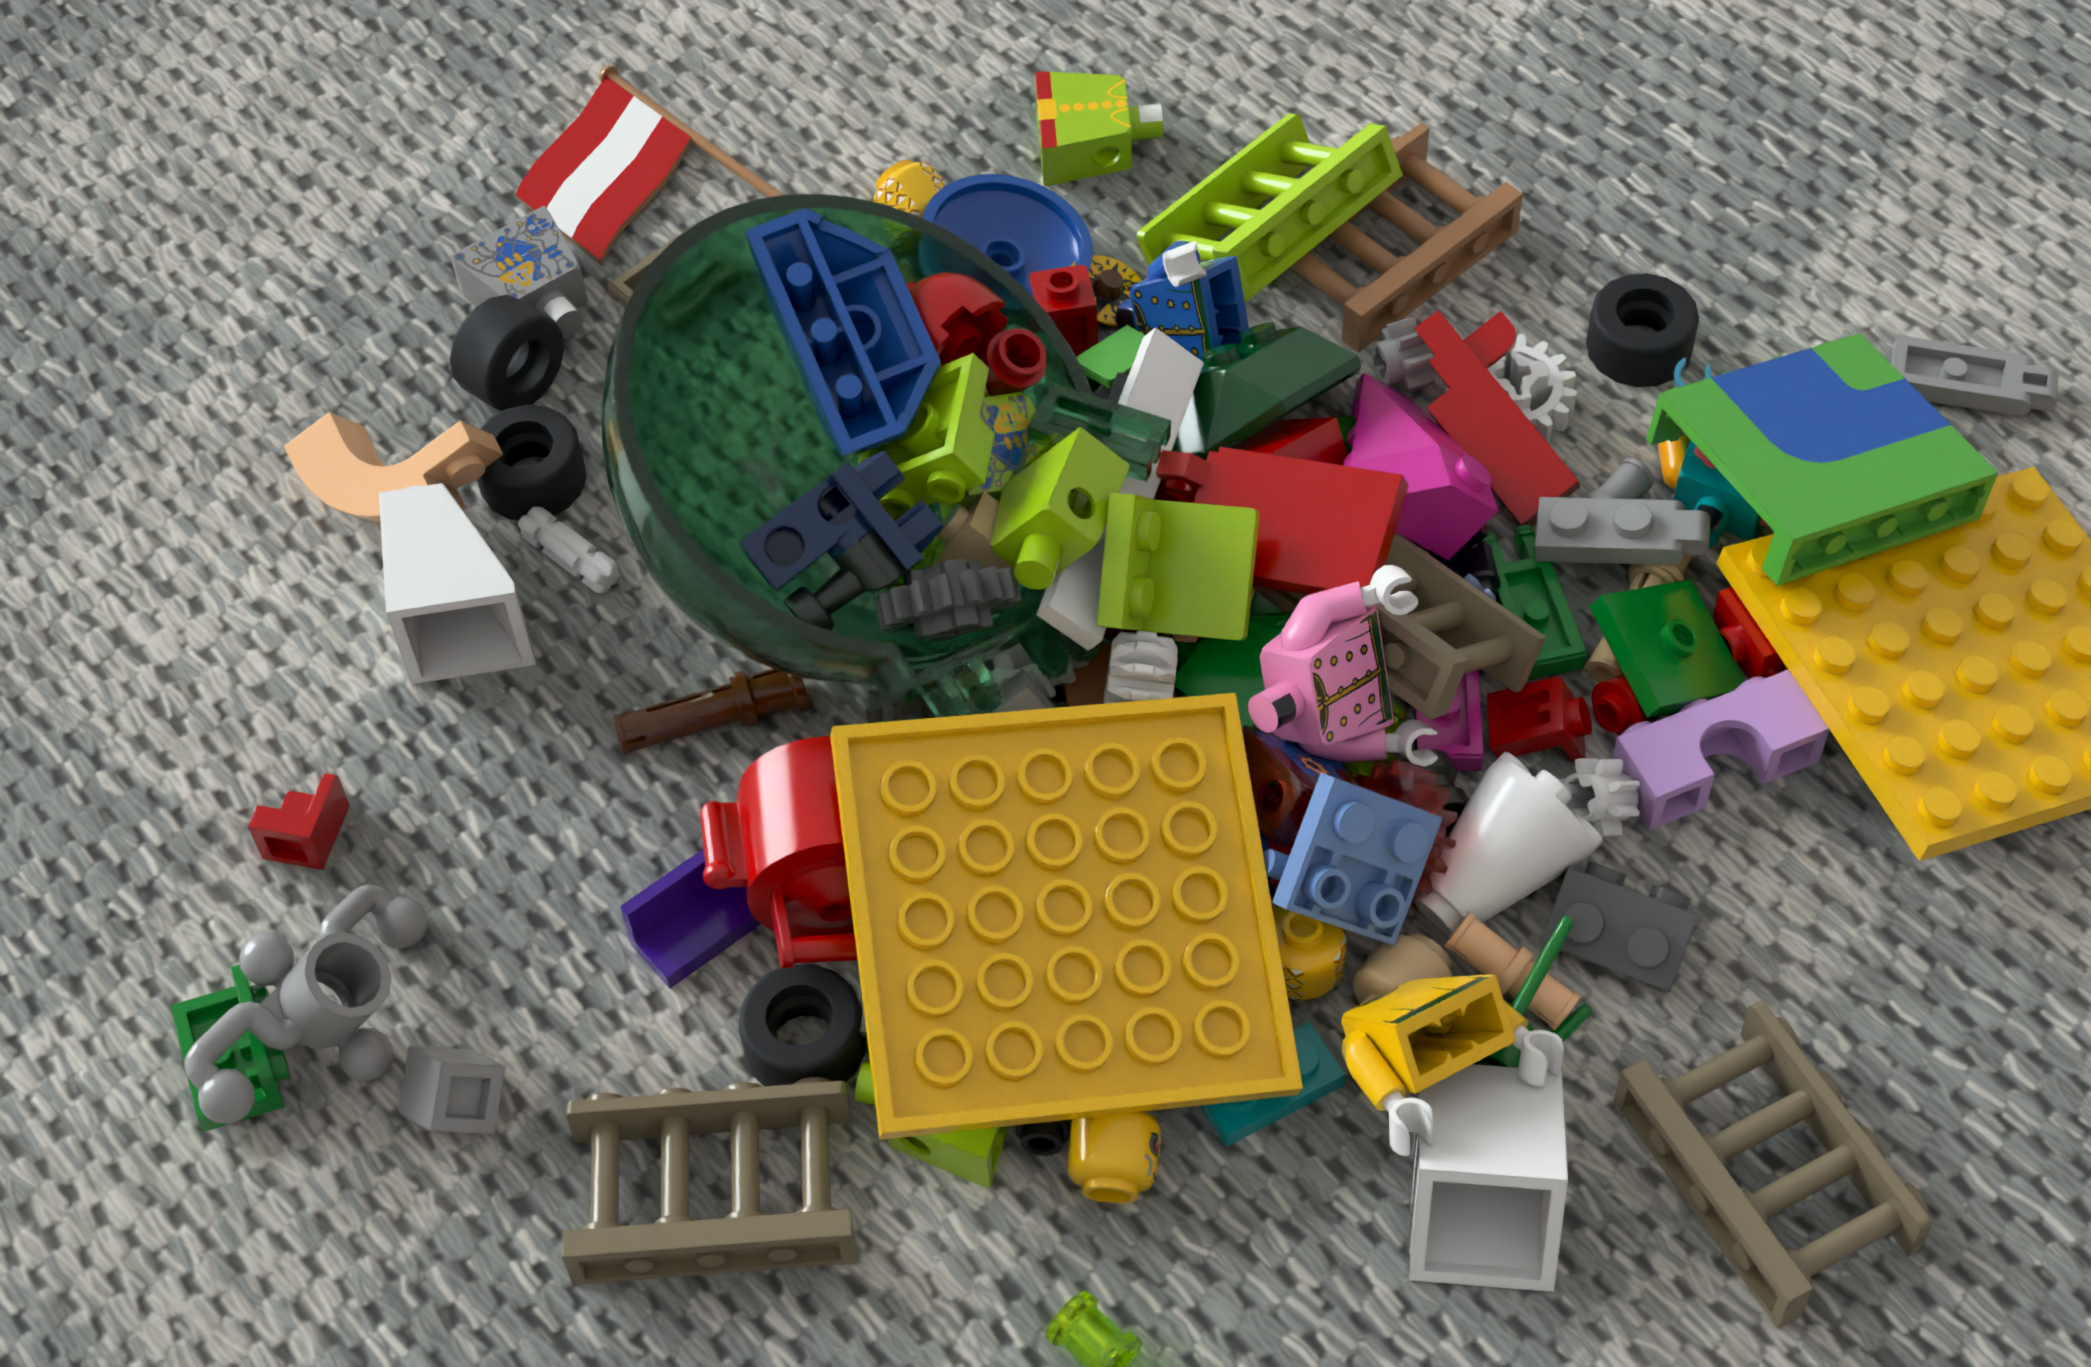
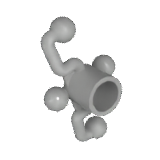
[184,884,428,1124]

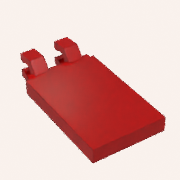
[1155,447,1409,595]

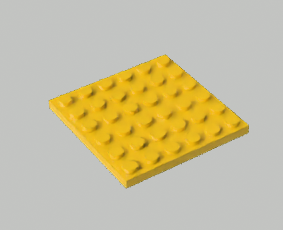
[1716,467,2091,861]
[830,693,1303,1140]

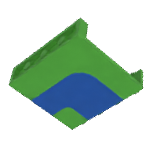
[1646,333,1998,586]

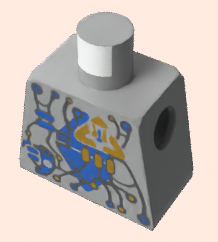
[450,206,588,339]

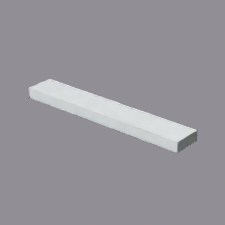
[1036,327,1204,651]

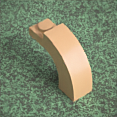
[284,412,503,526]

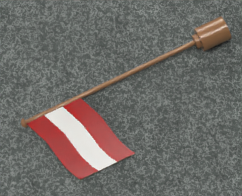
[515,65,935,284]

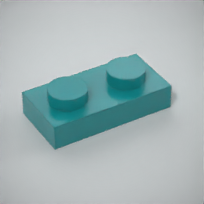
[1200,1021,1346,1147]

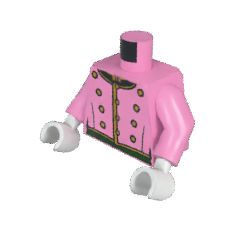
[1248,565,1438,767]

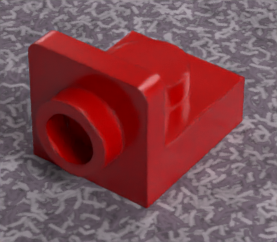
[1029,265,1098,357]
[1487,676,1592,762]

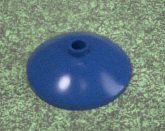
[920,174,1093,312]

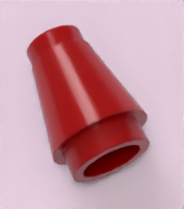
[982,328,1046,396]

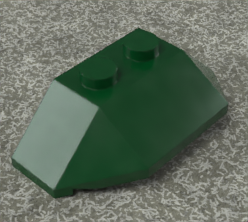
[1172,322,1361,461]

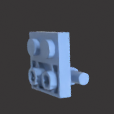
[1263,772,1443,946]

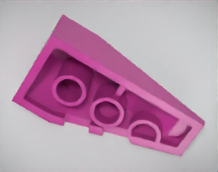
[1343,373,1498,560]

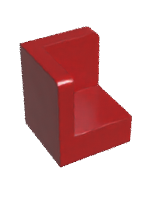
[248,773,350,870]

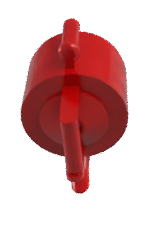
[700,736,858,969]

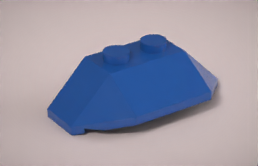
[745,208,941,460]

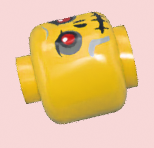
[1066,1112,1162,1204]

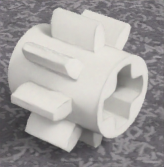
[1559,758,1640,837]

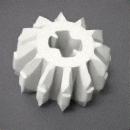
[1103,631,1178,704]

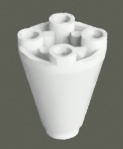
[1414,752,1603,938]

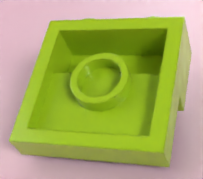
[857,353,995,521]

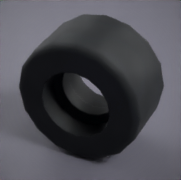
[1586,273,1699,387]
[450,295,565,411]
[477,405,587,521]
[739,964,866,1086]

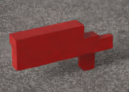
[1414,310,1581,527]

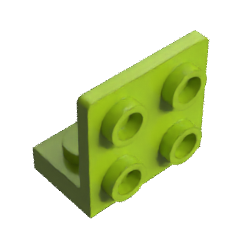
[1096,493,1260,641]

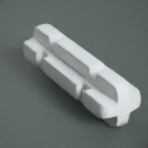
[518,506,620,594]

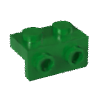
[170,964,291,1132]

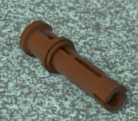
[613,656,811,755]

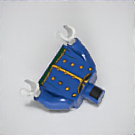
[1116,240,1249,362]

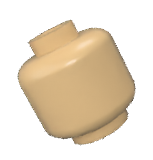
[1352,933,1453,1005]

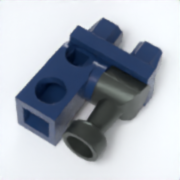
[738,450,944,642]

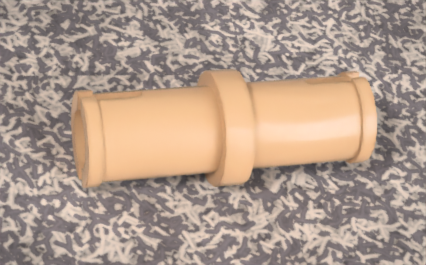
[1443,912,1580,1030]

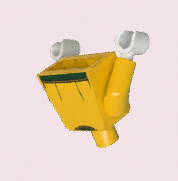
[1341,974,1564,1156]

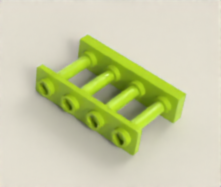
[1136,113,1403,302]

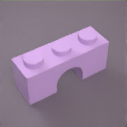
[1612,670,1829,831]

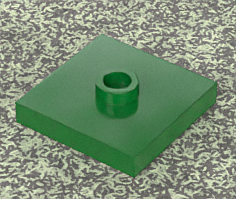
[1589,579,1745,718]

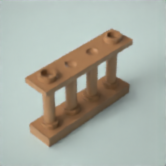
[1290,123,1523,353]

